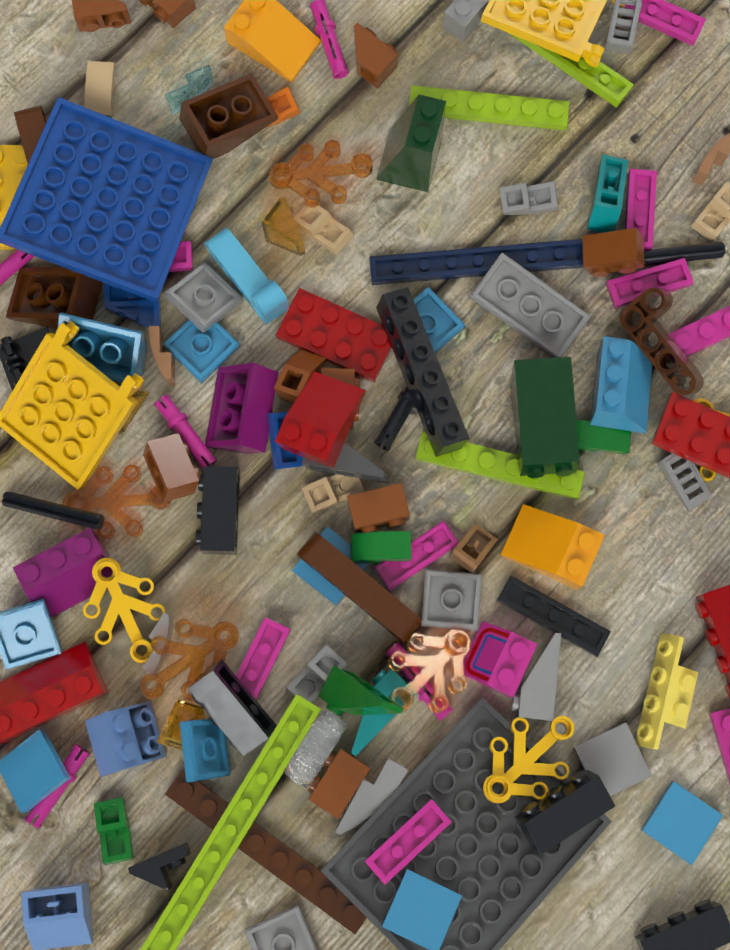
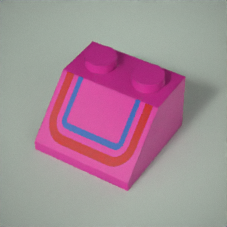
[458,621,538,698]

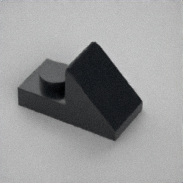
[128,842,191,890]

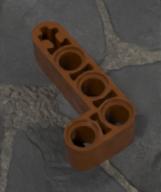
[620,287,704,395]

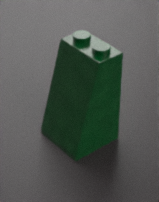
[377,94,446,192]
[510,357,580,478]

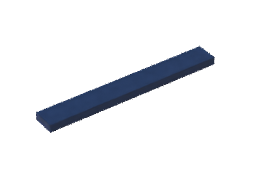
[369,239,583,285]

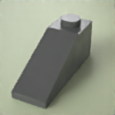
[302,443,389,484]

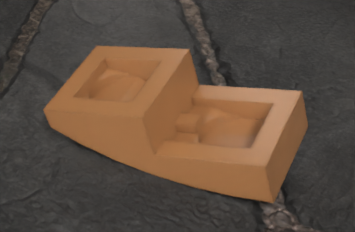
[692,133,730,185]
[148,326,175,386]

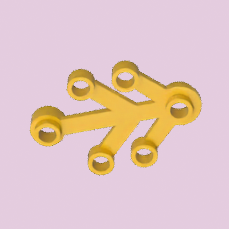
[83,557,165,663]
[483,716,574,803]

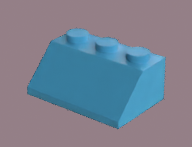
[57,313,147,382]
[590,336,652,433]

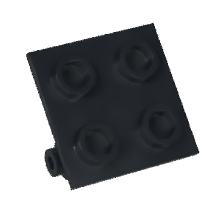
[0,327,50,391]

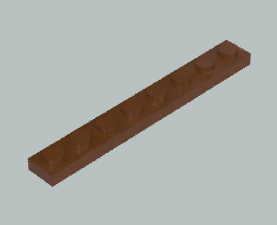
[165,770,367,935]

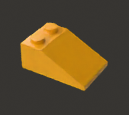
[224,0,321,83]
[500,504,605,590]

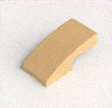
[84,61,115,116]
[691,181,730,243]
[292,200,354,255]
[302,474,367,514]

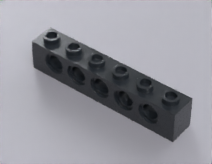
[376,287,470,457]

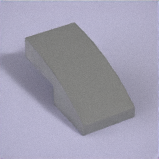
[500,181,559,215]
[143,613,173,675]
[286,644,348,703]

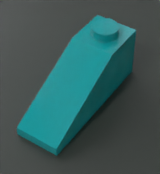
[587,154,628,233]
[351,669,416,756]

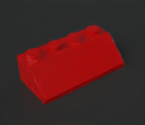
[695,585,730,699]
[0,641,109,744]

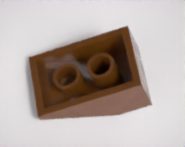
[179,73,278,159]
[6,267,103,329]

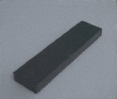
[496,576,611,657]

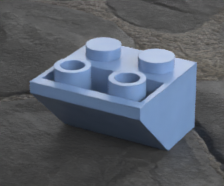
[85,701,167,777]
[21,882,93,950]

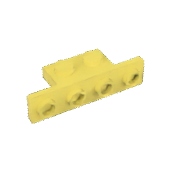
[635,633,699,750]

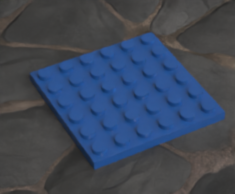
[0,97,213,303]

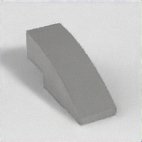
[335,758,408,835]

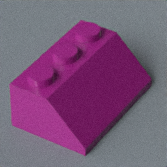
[205,363,278,454]
[13,528,113,618]

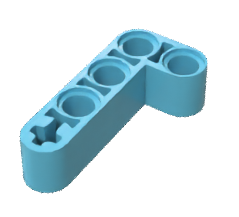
[204,227,289,325]

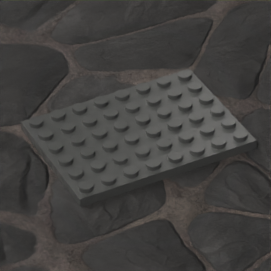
[320,697,612,950]

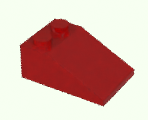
[275,371,366,469]

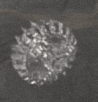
[285,710,347,788]

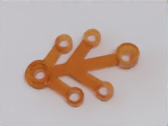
[269,140,373,207]
[62,465,172,539]
[139,619,239,701]
[388,630,471,713]

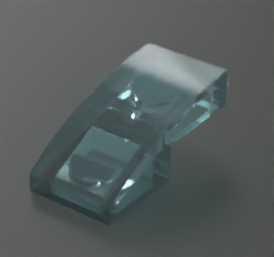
[165,65,214,115]

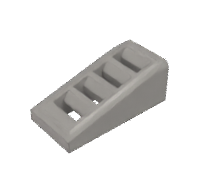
[605,0,642,54]
[657,453,712,511]

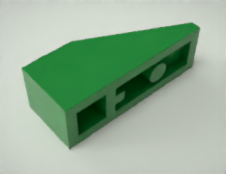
[318,665,404,715]

